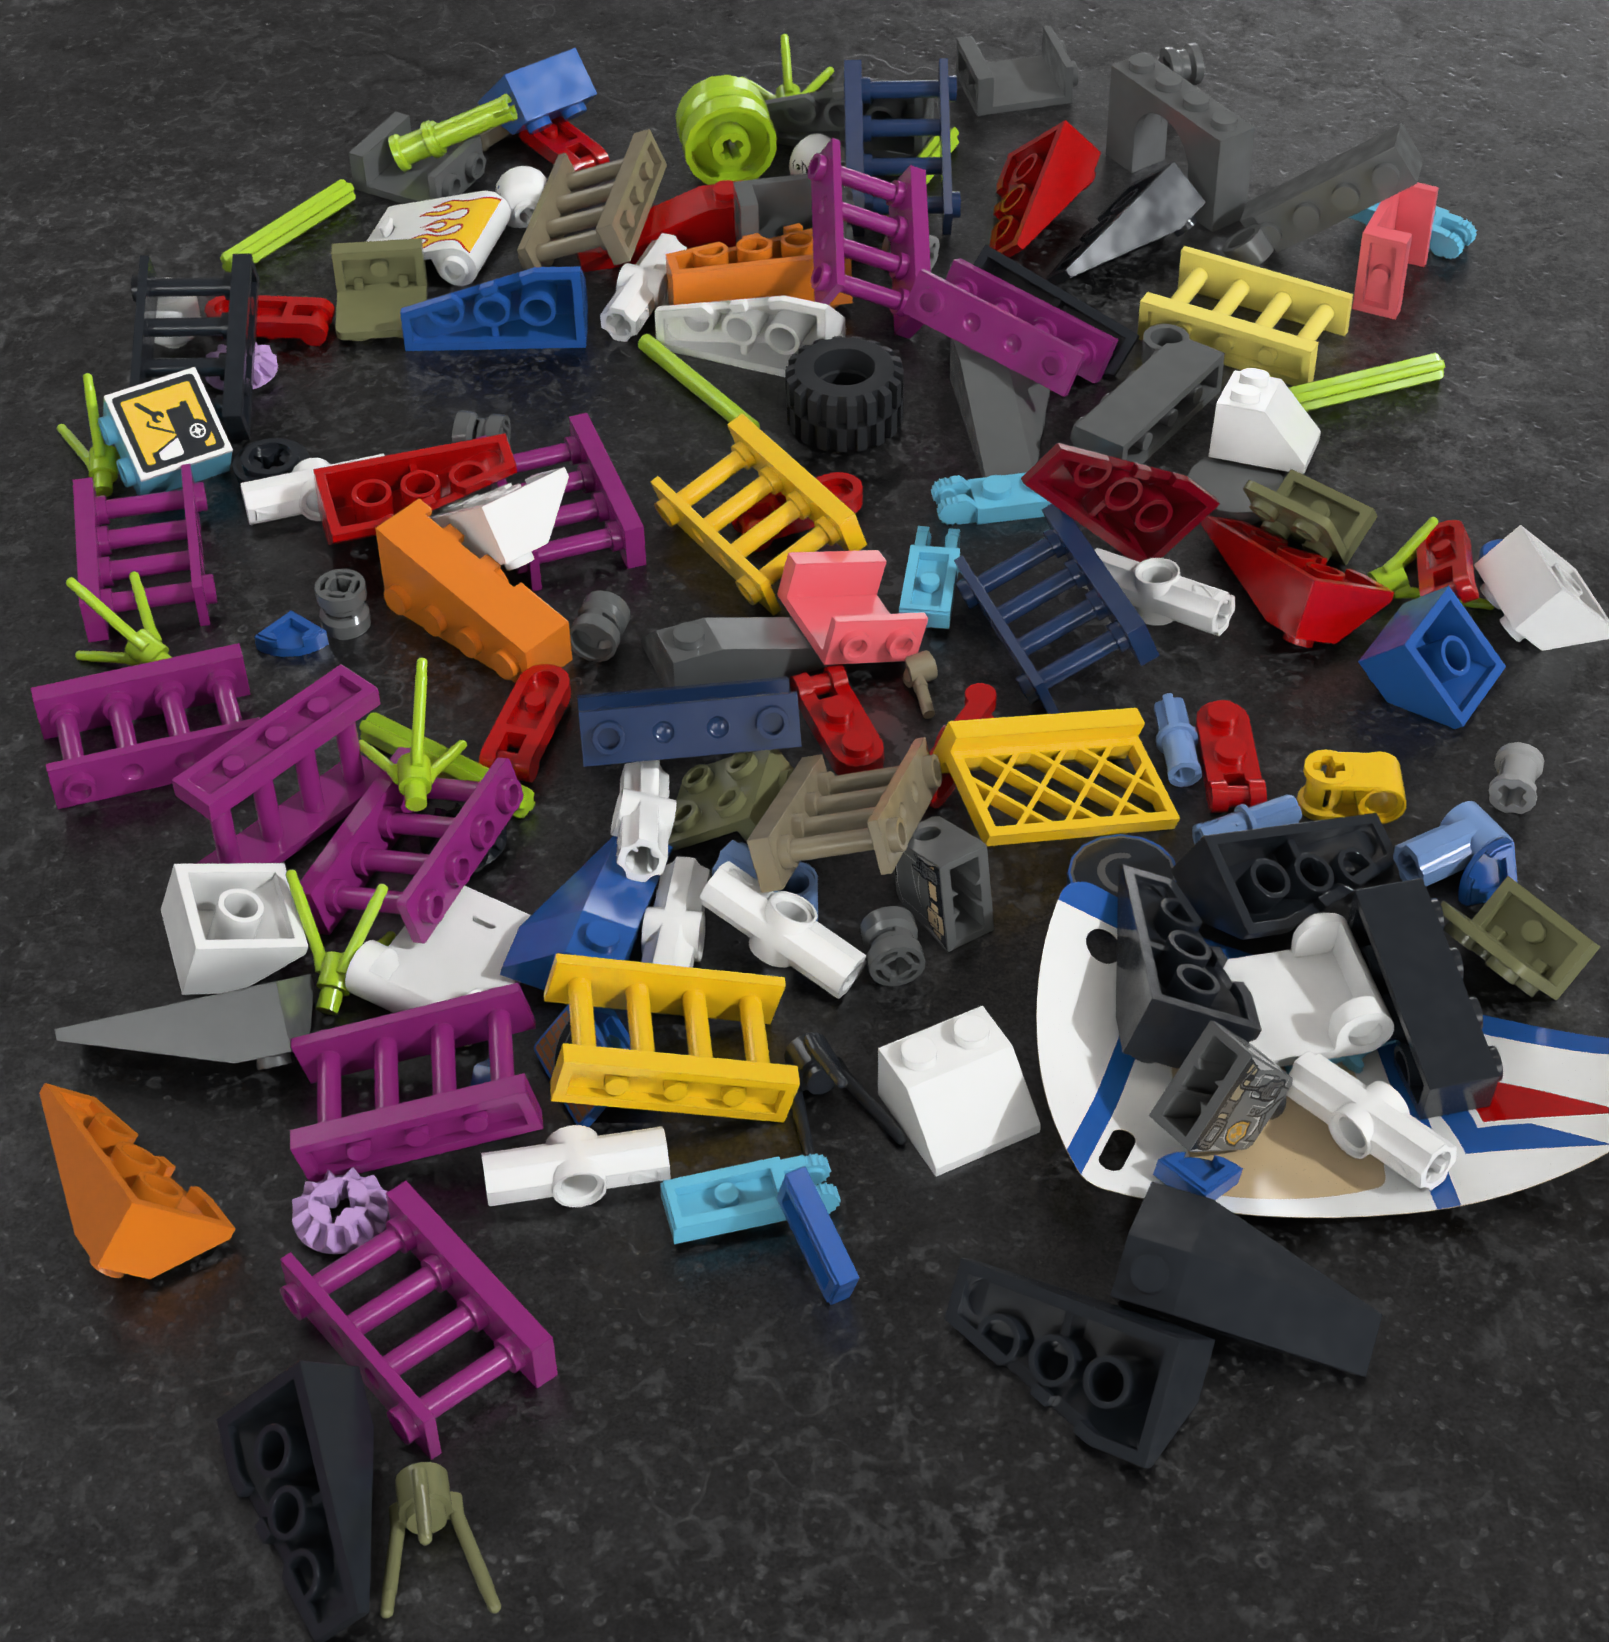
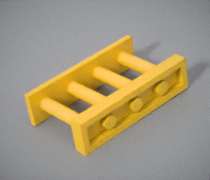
[650,413,867,616]
[544,953,800,1123]

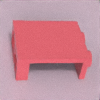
[1352,183,1439,320]
[777,550,928,665]

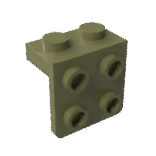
[331,238,427,342]
[1243,469,1378,566]
[668,749,795,851]
[1440,876,1600,1001]

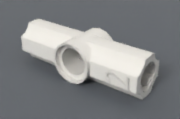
[600,233,687,342]
[240,453,384,525]
[1082,548,1235,636]
[611,760,676,882]
[641,857,710,1014]
[699,861,867,999]
[1286,1051,1457,1191]
[481,1125,671,1207]

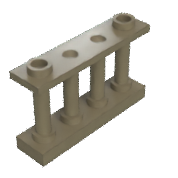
[517,129,667,270]
[747,737,942,893]

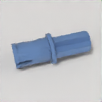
[1154,693,1202,787]
[1192,794,1302,844]

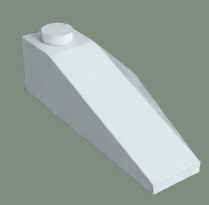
[655,295,845,377]
[429,467,569,571]

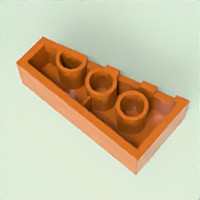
[665,223,853,309]
[375,498,572,683]

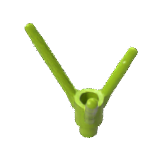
[740,34,834,100]
[57,373,121,497]
[1367,517,1495,610]
[66,571,172,666]
[359,657,467,811]
[285,869,396,1015]

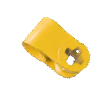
[1297,749,1406,824]

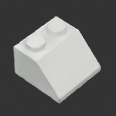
[1209,368,1321,474]
[1474,525,1609,651]
[161,863,308,995]
[878,1006,1041,1177]

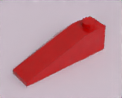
[576,180,743,272]

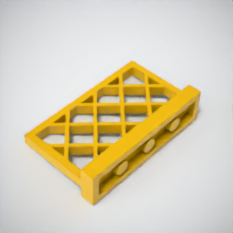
[933,708,1180,846]

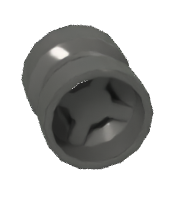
[452,410,511,445]
[315,569,371,640]
[570,590,631,662]
[860,906,925,986]

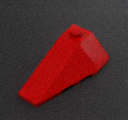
[989,120,1101,258]
[313,433,517,545]
[1201,516,1395,648]

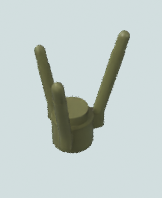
[380,1462,501,1618]

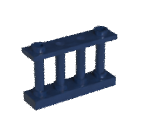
[844,58,961,236]
[954,504,1159,714]
[577,677,802,767]

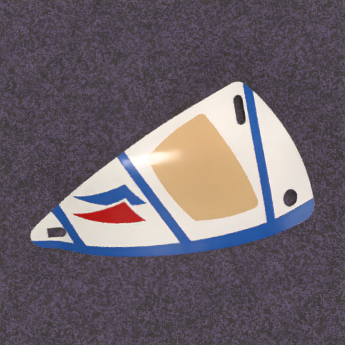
[1036,882,1609,1218]

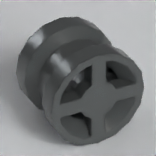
[1159,42,1204,85]

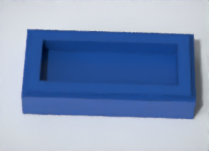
[776,1166,860,1305]

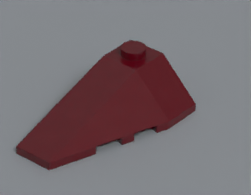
[1021,443,1220,562]

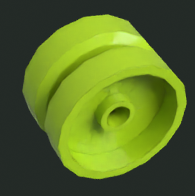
[676,75,777,185]

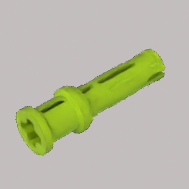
[388,93,518,172]

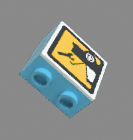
[98,367,233,496]

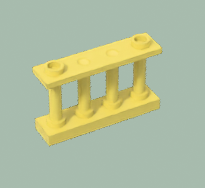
[1138,246,1353,386]

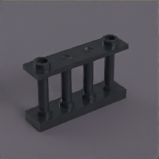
[129,253,260,440]

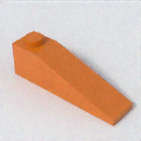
[39,1083,236,1279]

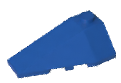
[400,266,588,351]
[500,836,673,1009]

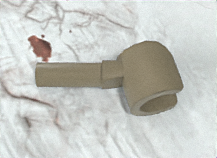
[903,650,938,719]

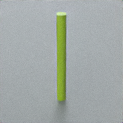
[638,334,760,428]

